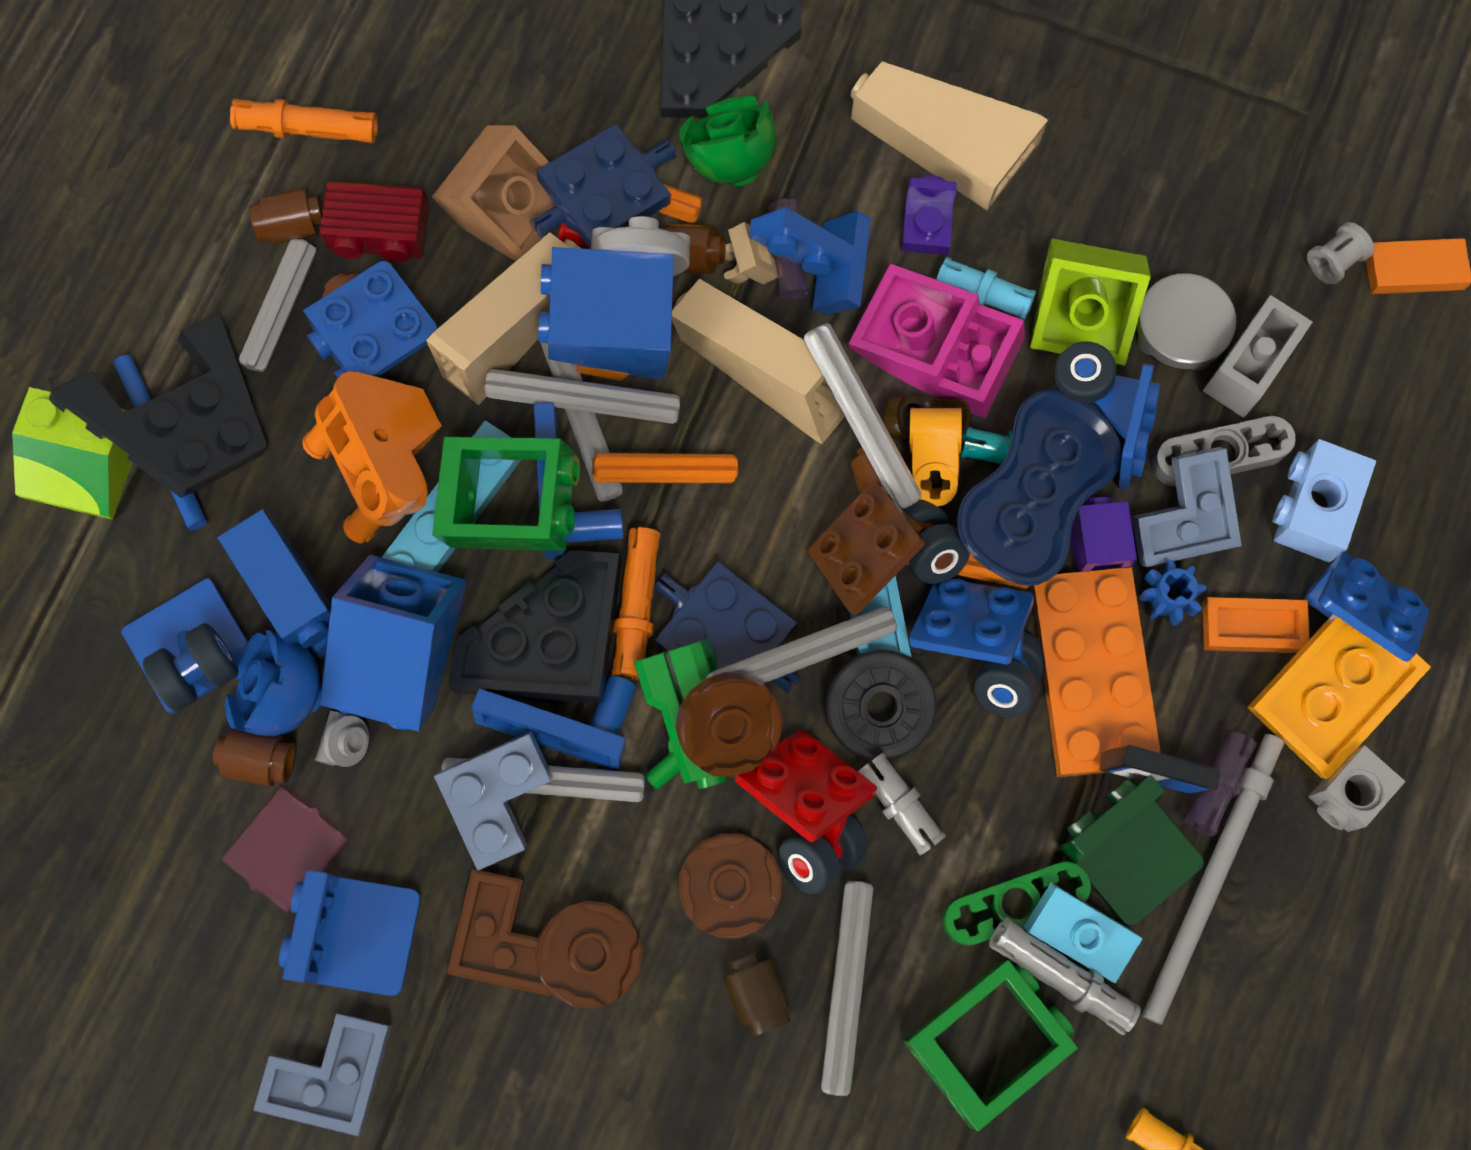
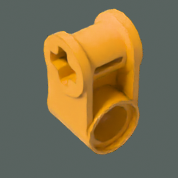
[910,408,962,507]

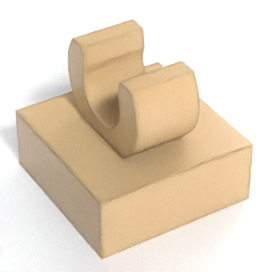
[724,222,779,285]

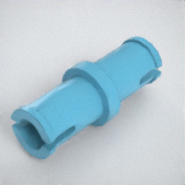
[937,257,1036,320]

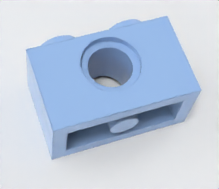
[1273,439,1376,563]

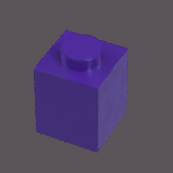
[1071,497,1137,572]

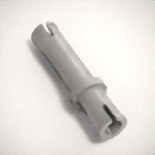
[989,918,1141,1035]

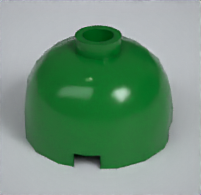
[679,96,777,186]

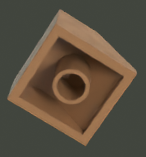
[432,125,553,262]

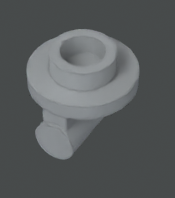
[315,711,369,767]

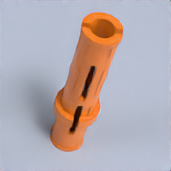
[230,98,378,143]
[611,527,660,681]

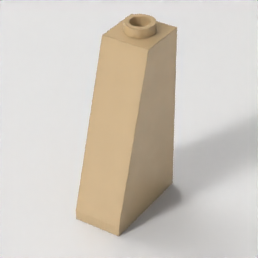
[850,62,1048,210]
[426,232,581,405]
[672,279,845,444]

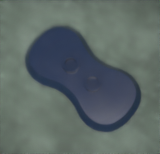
[957,389,1122,586]

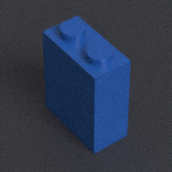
[217,509,331,658]

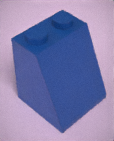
[538,247,674,380]
[320,555,467,732]

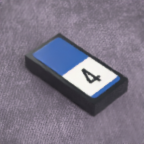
[1099,745,1220,794]

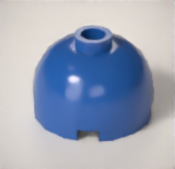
[225,630,322,737]

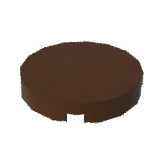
[675,672,783,777]
[679,834,782,939]
[535,901,643,1009]

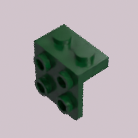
[1059,775,1204,925]

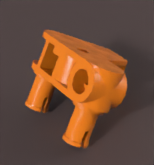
[302,371,442,543]

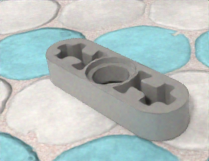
[1152,416,1296,487]

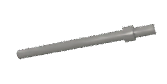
[1142,734,1285,1025]

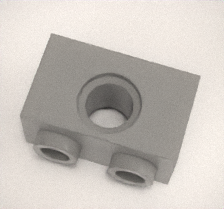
[1203,295,1312,418]

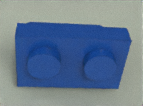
[303,261,437,379]
[1304,551,1430,662]
[279,870,421,996]

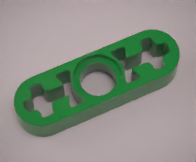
[942,862,1091,946]

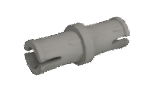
[858,752,946,856]

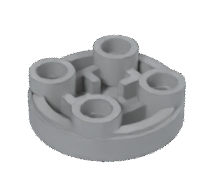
[591,216,690,276]
[1137,273,1236,371]

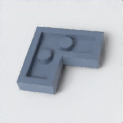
[1132,447,1242,567]
[434,731,553,871]
[253,1014,392,1136]

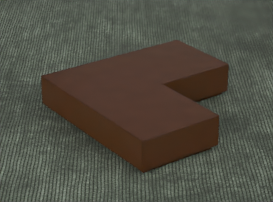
[447,869,552,996]

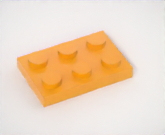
[1247,614,1431,779]

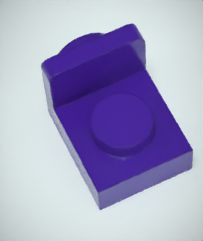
[901,175,957,255]

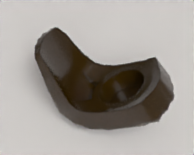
[884,395,971,441]

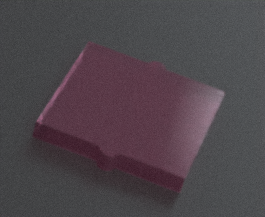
[222,787,348,913]

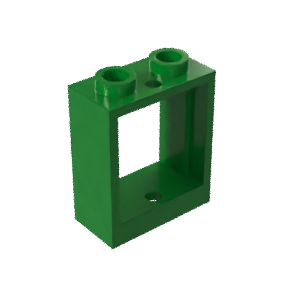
[432,437,580,551]
[903,960,1078,1132]

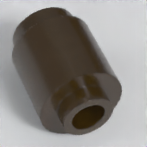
[723,952,791,1037]

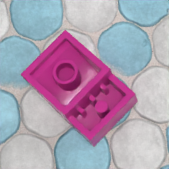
[848,264,1025,419]

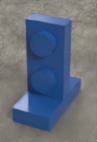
[749,207,871,316]

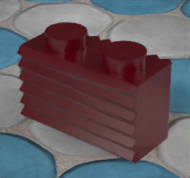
[320,181,430,262]

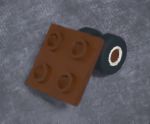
[808,481,970,615]

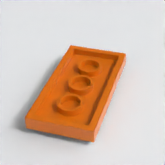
[1030,567,1161,777]

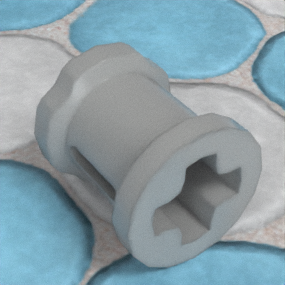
[1307,222,1374,284]

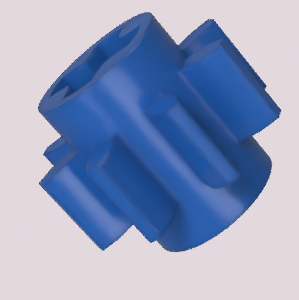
[1139,560,1207,626]

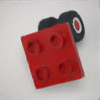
[735,730,877,894]

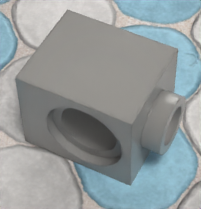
[1308,745,1406,832]

